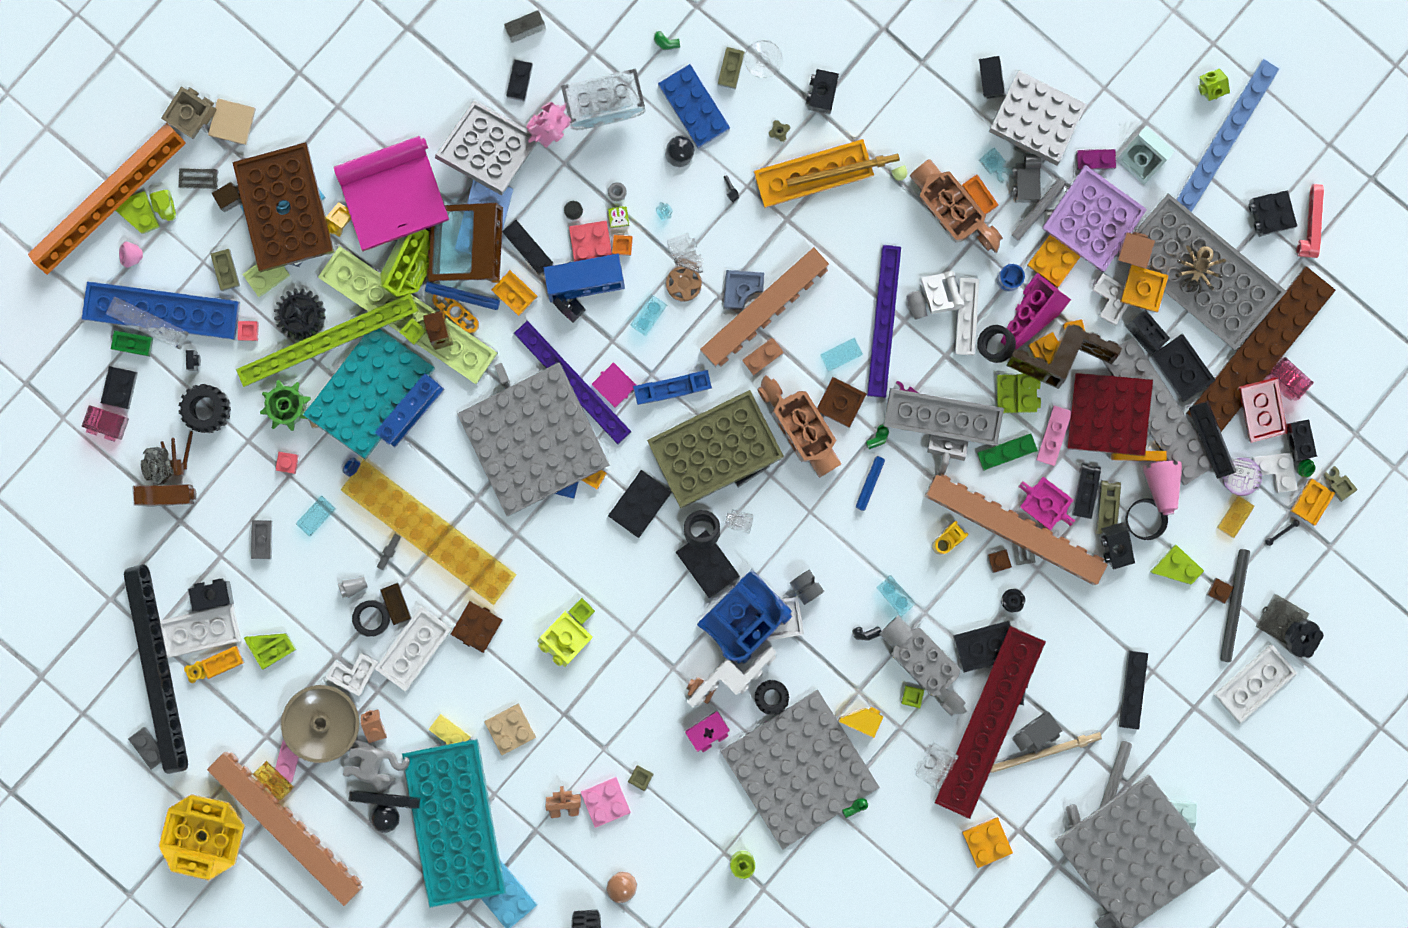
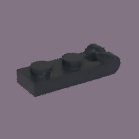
[1072,463,1101,519]

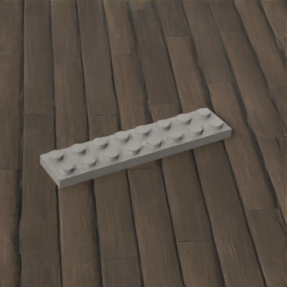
[1103,336,1212,486]

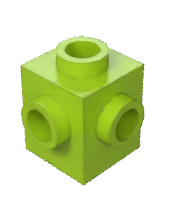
[1198,68,1230,101]

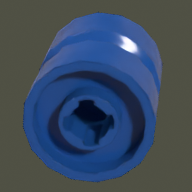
[996,264,1025,292]

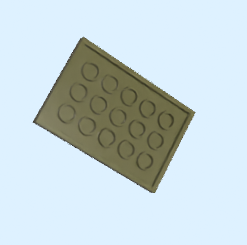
[647,390,784,509]

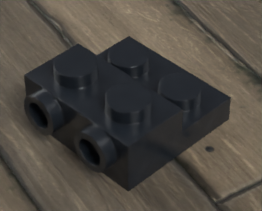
[1248,190,1298,237]

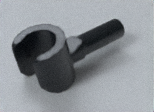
[724,175,739,203]

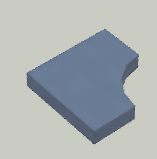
[724,270,764,310]

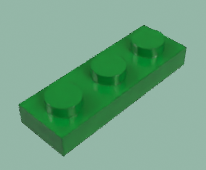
[977,433,1038,471]

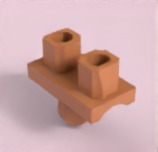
[545,786,581,818]

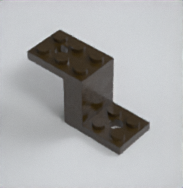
[1006,324,1122,389]

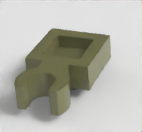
[1323,466,1358,502]

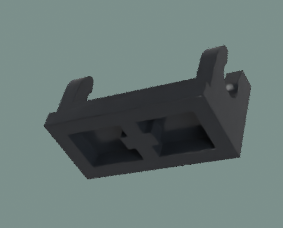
[979,56,1006,99]
[1125,310,1170,355]

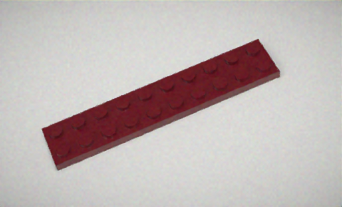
[935,626,1046,819]

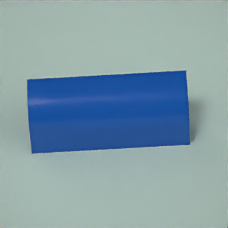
[544,254,625,303]

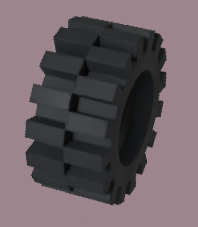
[754,680,789,715]

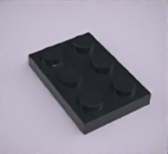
[1150,333,1216,402]
[608,470,672,538]
[676,530,740,599]
[953,620,1011,673]

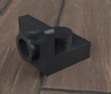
[552,297,586,323]

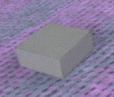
[494,363,510,385]

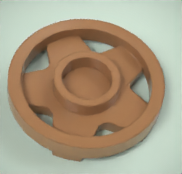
[666,266,702,302]

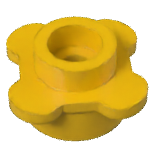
[184,661,206,683]

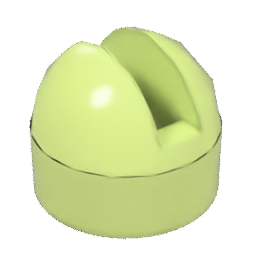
[891,165,907,181]

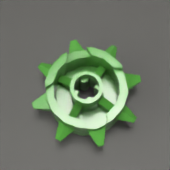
[259,380,311,431]

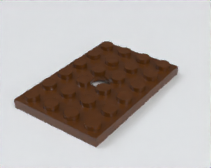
[232,142,334,273]

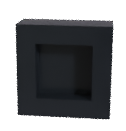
[186,350,201,371]

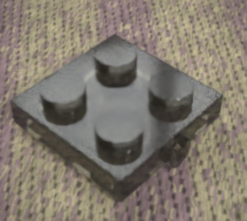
[1255,594,1310,645]

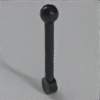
[1265,520,1300,546]

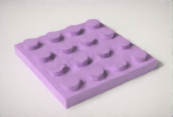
[1041,165,1147,272]

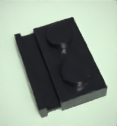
[100,366,138,410]

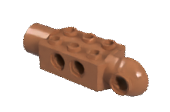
[910,159,1003,253]
[757,375,842,478]

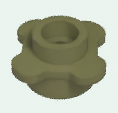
[769,120,790,142]

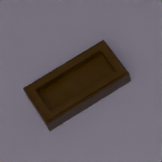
[380,583,412,626]

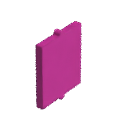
[591,362,636,408]

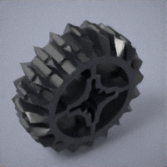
[274,288,326,340]

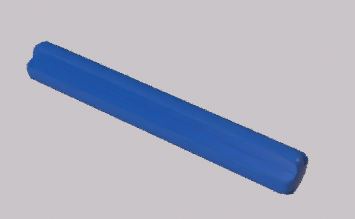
[425,281,500,310]

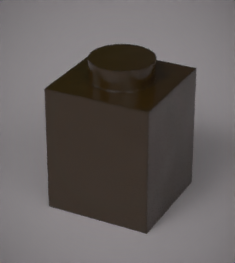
[211,182,242,212]

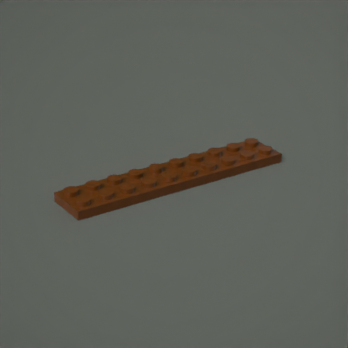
[1186,266,1336,432]

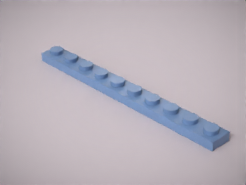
[1176,59,1280,212]

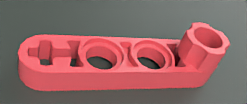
[1297,184,1324,258]

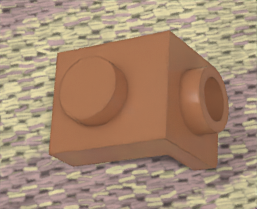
[361,709,387,743]

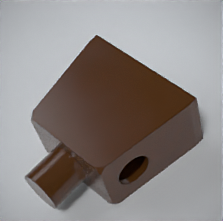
[423,310,453,350]

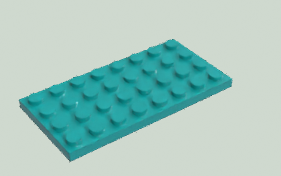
[402,739,506,908]

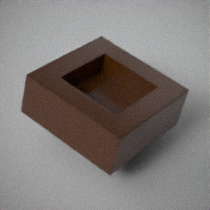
[987,549,1012,573]
[1206,578,1234,604]

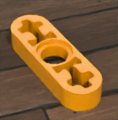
[432,295,479,334]
[1111,451,1167,461]

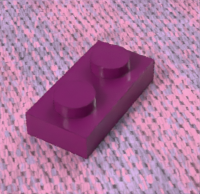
[1076,149,1116,170]

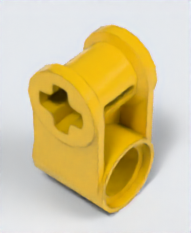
[932,520,969,555]

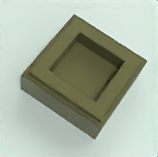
[628,765,654,791]

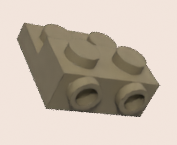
[161,86,217,139]

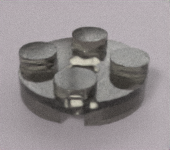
[140,447,174,486]

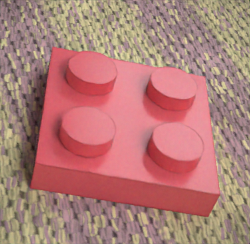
[569,221,612,262]

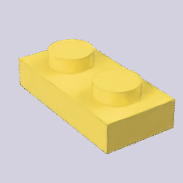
[428,714,471,745]

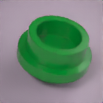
[1297,459,1316,477]

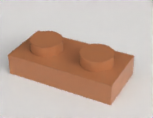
[742,337,784,376]

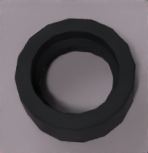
[977,324,1016,363]
[684,510,720,549]
[352,600,390,637]

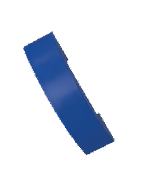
[633,370,712,405]

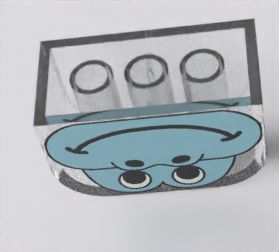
[561,68,645,130]

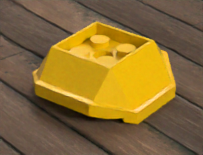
[159,794,245,880]

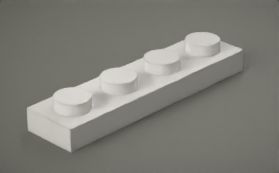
[955,278,980,356]

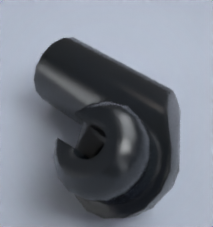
[852,627,882,641]

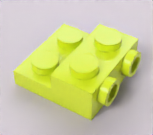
[537,611,593,667]

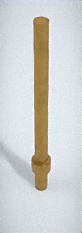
[786,153,900,187]

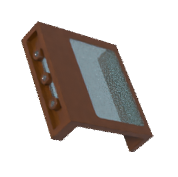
[427,203,503,284]

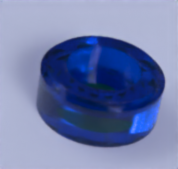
[342,457,360,477]

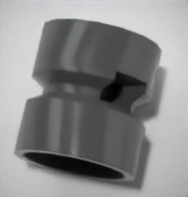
[789,569,825,605]

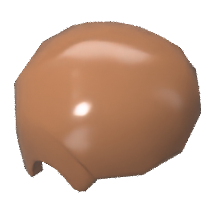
[606,872,637,903]

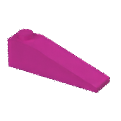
[1000,273,1071,350]

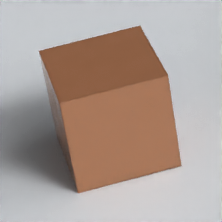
[1117,232,1155,268]

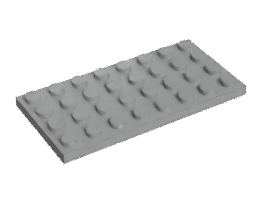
[1118,193,1287,350]

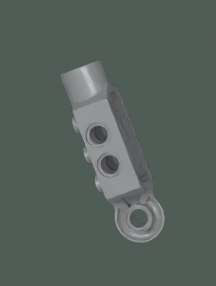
[879,615,967,716]

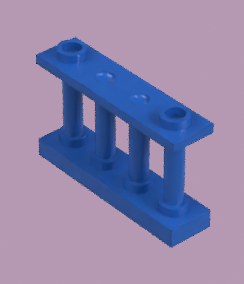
[374,373,445,448]

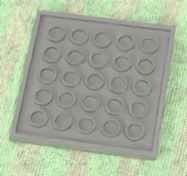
[457,362,610,517]
[720,689,880,850]
[1055,774,1221,928]

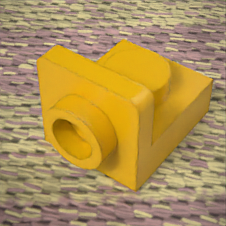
[326,202,351,237]

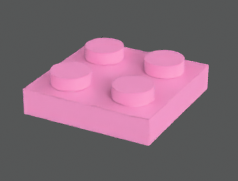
[581,777,631,828]

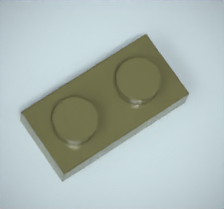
[717,47,745,89]
[210,249,240,291]

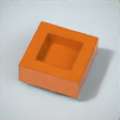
[612,235,633,256]

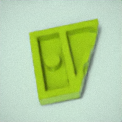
[115,191,160,234]
[1150,545,1204,585]
[244,633,297,670]

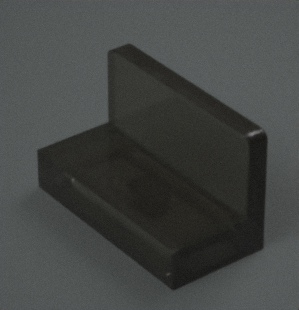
[504,10,546,43]

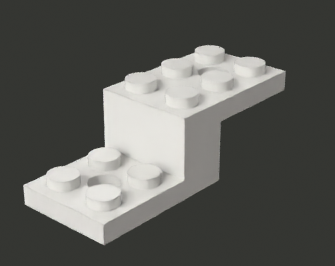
[687,645,777,707]

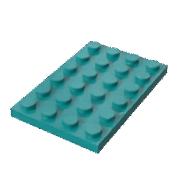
[303,329,435,460]

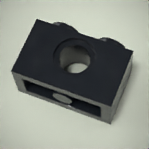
[806,69,839,114]
[1286,419,1317,462]
[1100,522,1135,570]
[188,578,234,612]

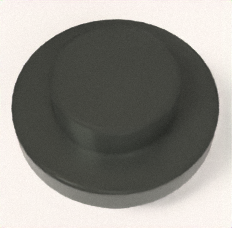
[564,201,583,220]

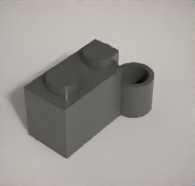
[1011,154,1041,203]
[1012,711,1063,753]

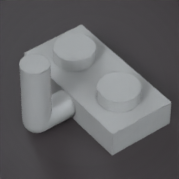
[927,435,969,475]

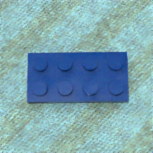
[658,64,730,149]

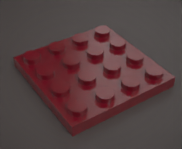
[1067,373,1154,457]

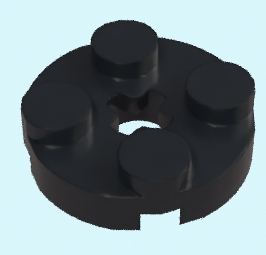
[1285,619,1324,658]

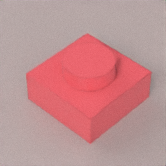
[238,321,259,341]
[276,452,299,474]

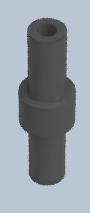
[376,533,401,570]

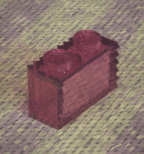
[1267,357,1314,401]
[81,405,129,442]

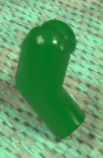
[653,31,681,50]
[866,424,889,450]
[842,798,868,818]

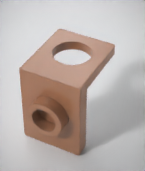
[686,676,716,704]

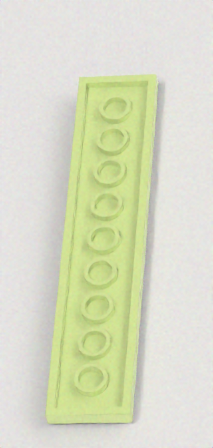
[318,246,498,385]

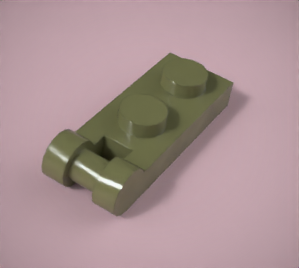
[1096,480,1121,534]

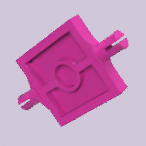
[1018,477,1075,530]

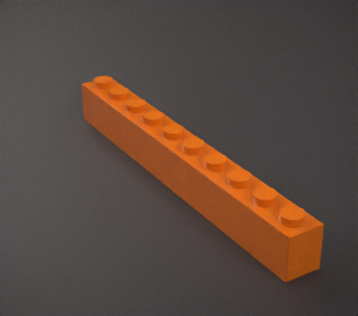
[28,122,186,275]

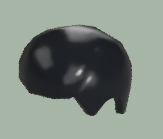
[665,136,695,167]
[369,805,400,833]

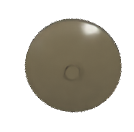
[281,685,359,763]

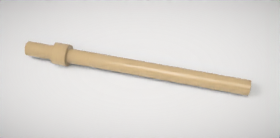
[991,732,1102,773]

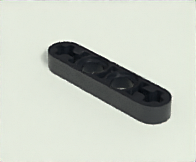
[348,790,421,809]

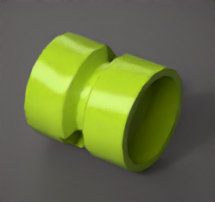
[730,850,756,879]

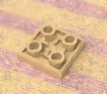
[208,99,256,145]

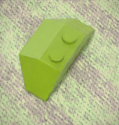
[381,229,430,297]

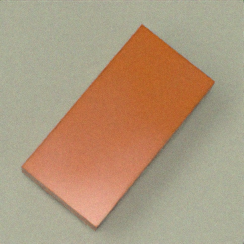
[961,174,999,215]

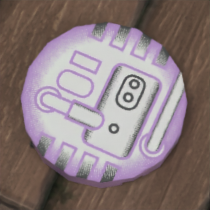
[1223,458,1262,496]

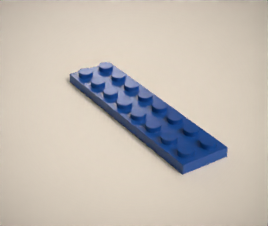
[82,281,240,340]

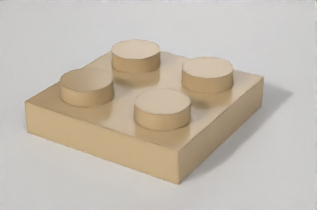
[484,703,536,755]

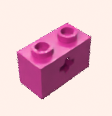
[685,710,730,752]

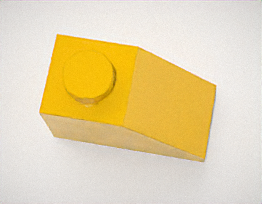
[838,706,883,738]

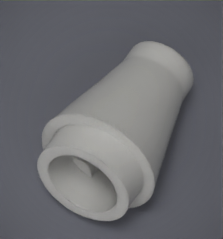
[338,577,368,598]

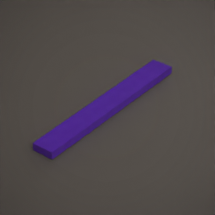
[867,245,902,398]
[514,320,632,445]

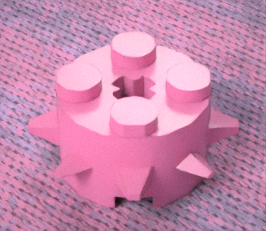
[526,102,572,148]

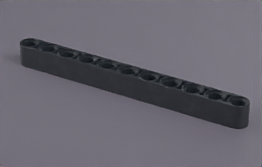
[124,564,188,774]

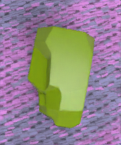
[149,190,176,221]

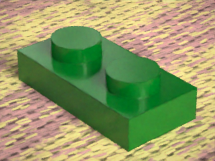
[110,330,153,357]

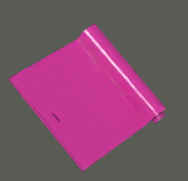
[333,135,449,252]

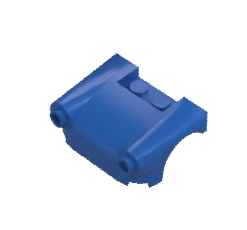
[697,569,792,664]

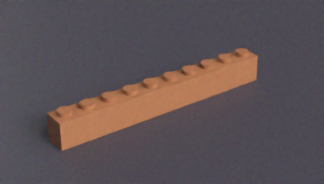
[924,474,1108,586]
[207,752,363,906]

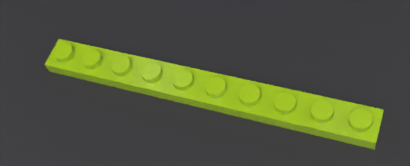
[236,294,419,387]

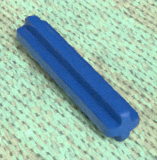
[856,456,885,511]

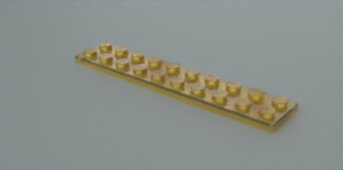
[341,459,517,605]

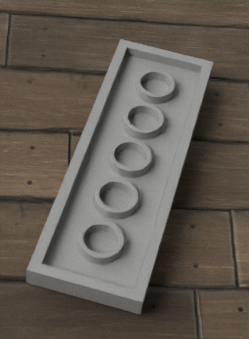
[883,388,1004,446]

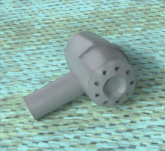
[906,291,928,320]

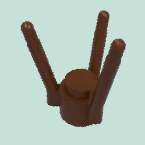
[160,431,193,476]

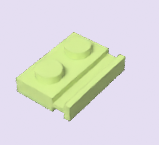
[242,264,291,298]

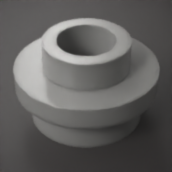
[608,182,627,202]

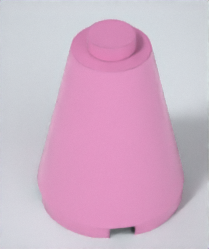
[1143,461,1182,515]

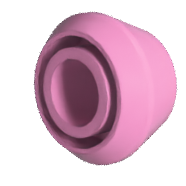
[119,241,143,268]

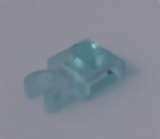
[979,148,1012,183]

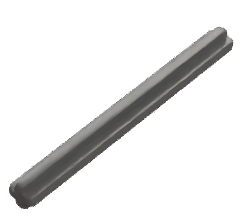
[1220,549,1250,662]

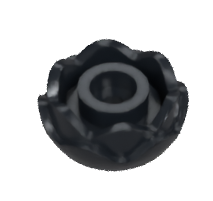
[1001,589,1026,613]

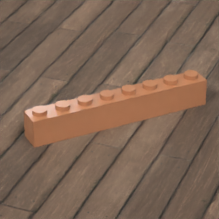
[700,247,829,368]

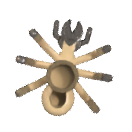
[1175,245,1226,293]

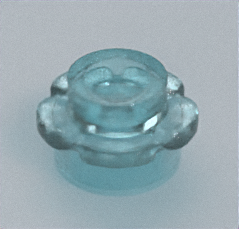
[656,202,673,220]

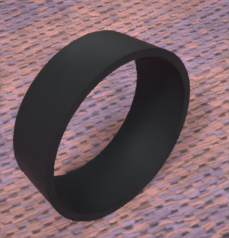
[1125,498,1168,540]

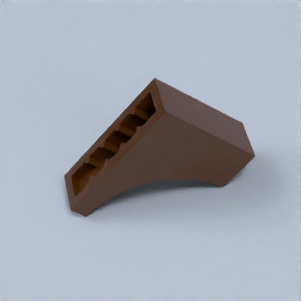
[133,484,197,507]

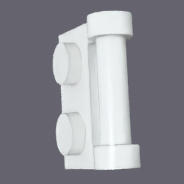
[920,271,965,314]

